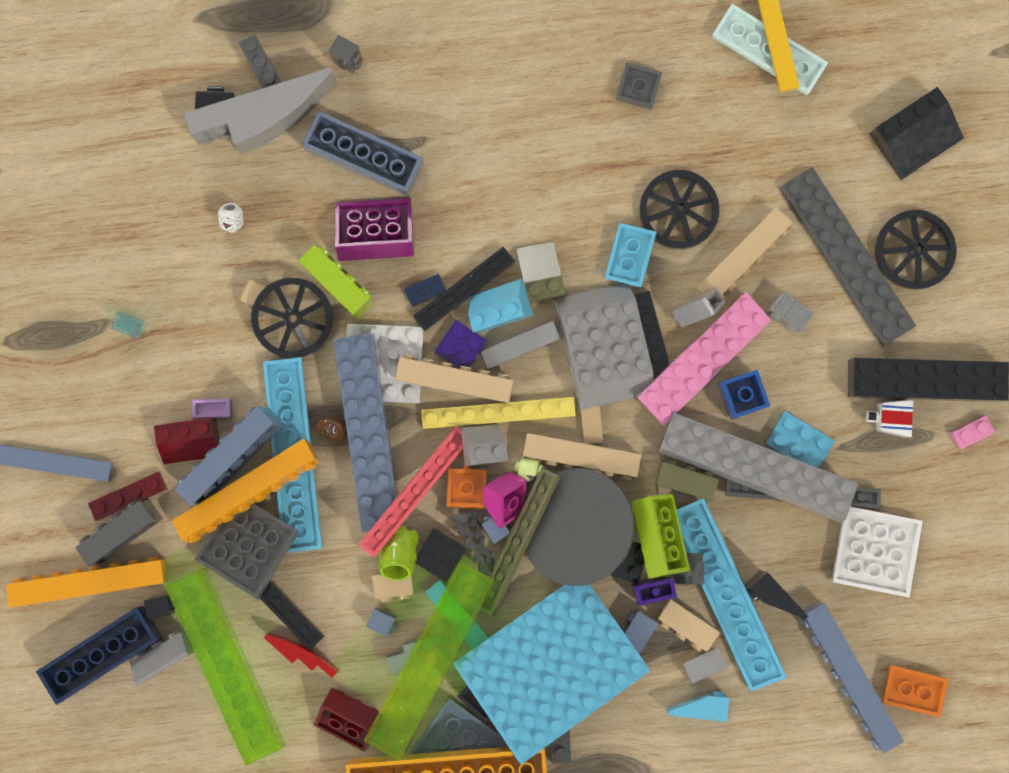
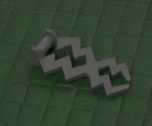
[453,509,495,576]

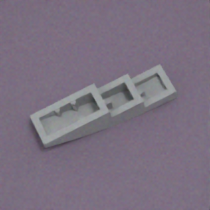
[481,321,562,369]

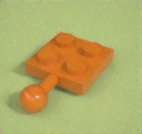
[447,449,487,509]

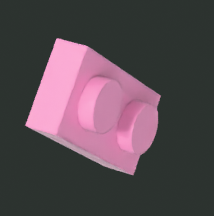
[950,415,995,450]

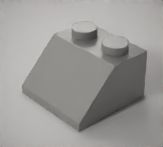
[461,424,508,466]

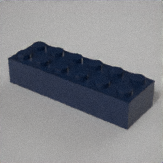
[36,605,163,705]

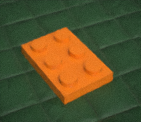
[881,664,949,718]

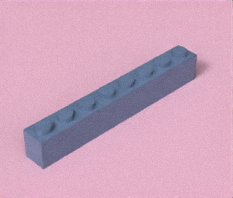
[801,602,904,753]

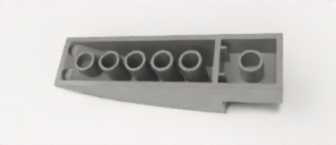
[184,67,337,154]

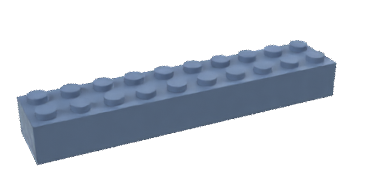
[333,333,403,532]

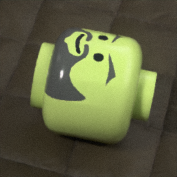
[514,457,544,484]

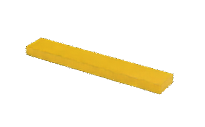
[757,0,800,93]

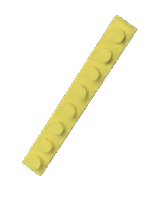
[421,397,576,429]

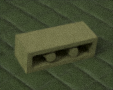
[655,460,719,502]

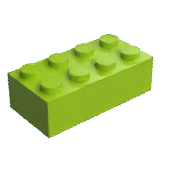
[298,244,373,320]
[632,494,690,579]

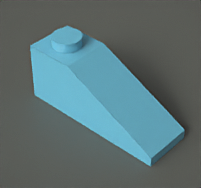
[666,691,730,722]

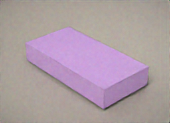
[192,398,232,419]

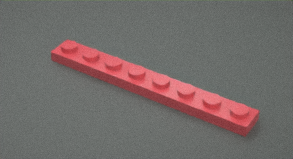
[358,426,463,557]

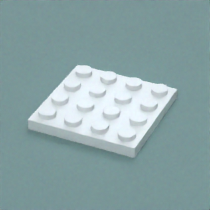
[346,324,424,404]
[831,507,923,597]

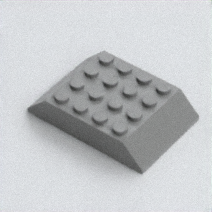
[554,284,653,410]

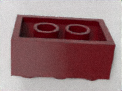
[154,417,220,464]
[313,688,384,752]

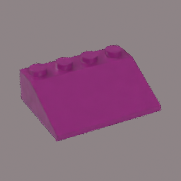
[335,198,414,261]

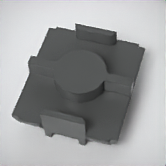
[673,553,706,585]

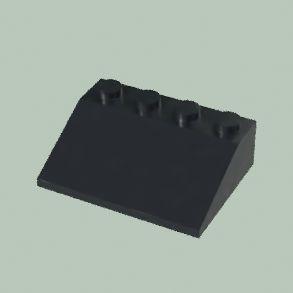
[869,87,964,180]

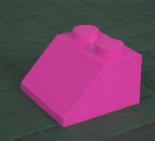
[483,471,526,528]

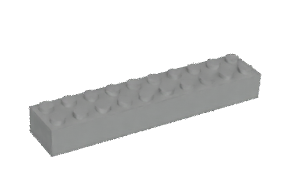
[658,413,858,523]

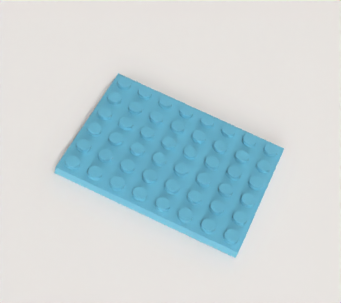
[453,584,650,764]

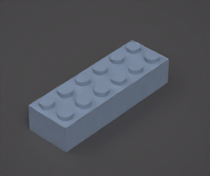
[303,111,424,197]
[175,406,285,506]

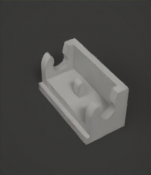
[683,647,728,684]

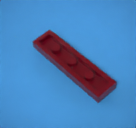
[88,472,168,521]

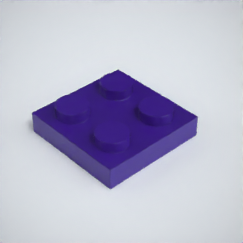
[435,320,487,368]

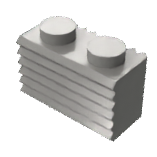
[767,291,815,333]

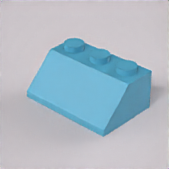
[468,279,533,333]

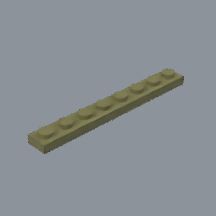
[476,467,561,616]

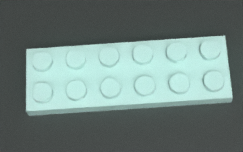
[712,4,828,96]

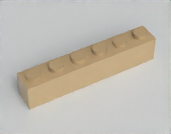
[694,207,793,299]
[395,354,513,403]
[523,433,641,480]

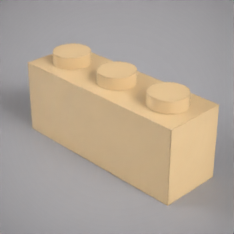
[656,599,720,652]

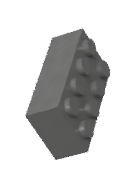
[75,500,163,567]

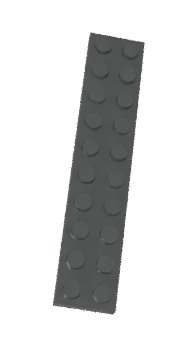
[779,167,916,347]

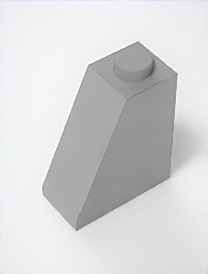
[672,286,725,328]

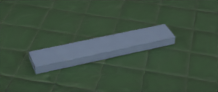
[0,445,113,482]

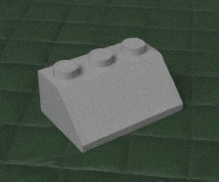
[130,630,197,686]

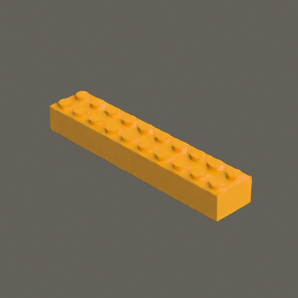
[345,746,547,773]

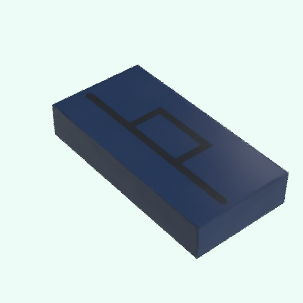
[404,274,446,307]

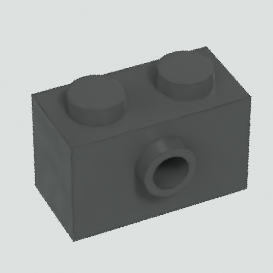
[329,34,363,74]

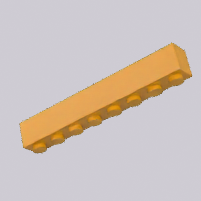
[172,439,320,543]
[6,556,168,608]

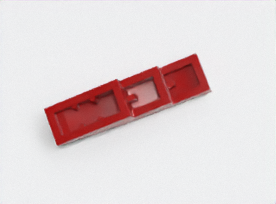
[263,632,339,678]

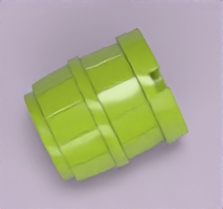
[378,525,419,581]

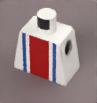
[866,400,913,438]

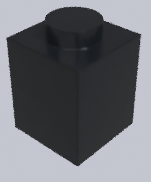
[144,594,176,620]

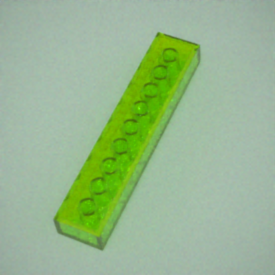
[364,562,495,761]
[165,568,286,766]

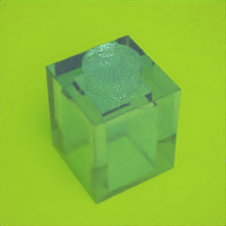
[110,311,144,339]

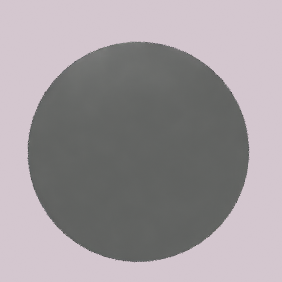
[525,468,635,586]

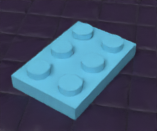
[604,223,657,288]
[765,411,835,468]

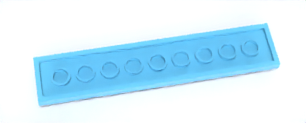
[263,357,323,553]
[677,498,787,692]

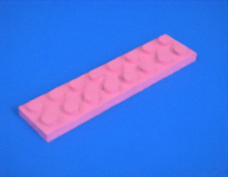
[637,292,771,425]

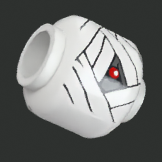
[218,203,244,233]

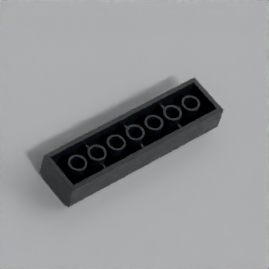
[848,358,1009,402]

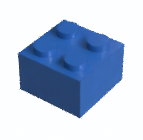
[718,370,770,420]

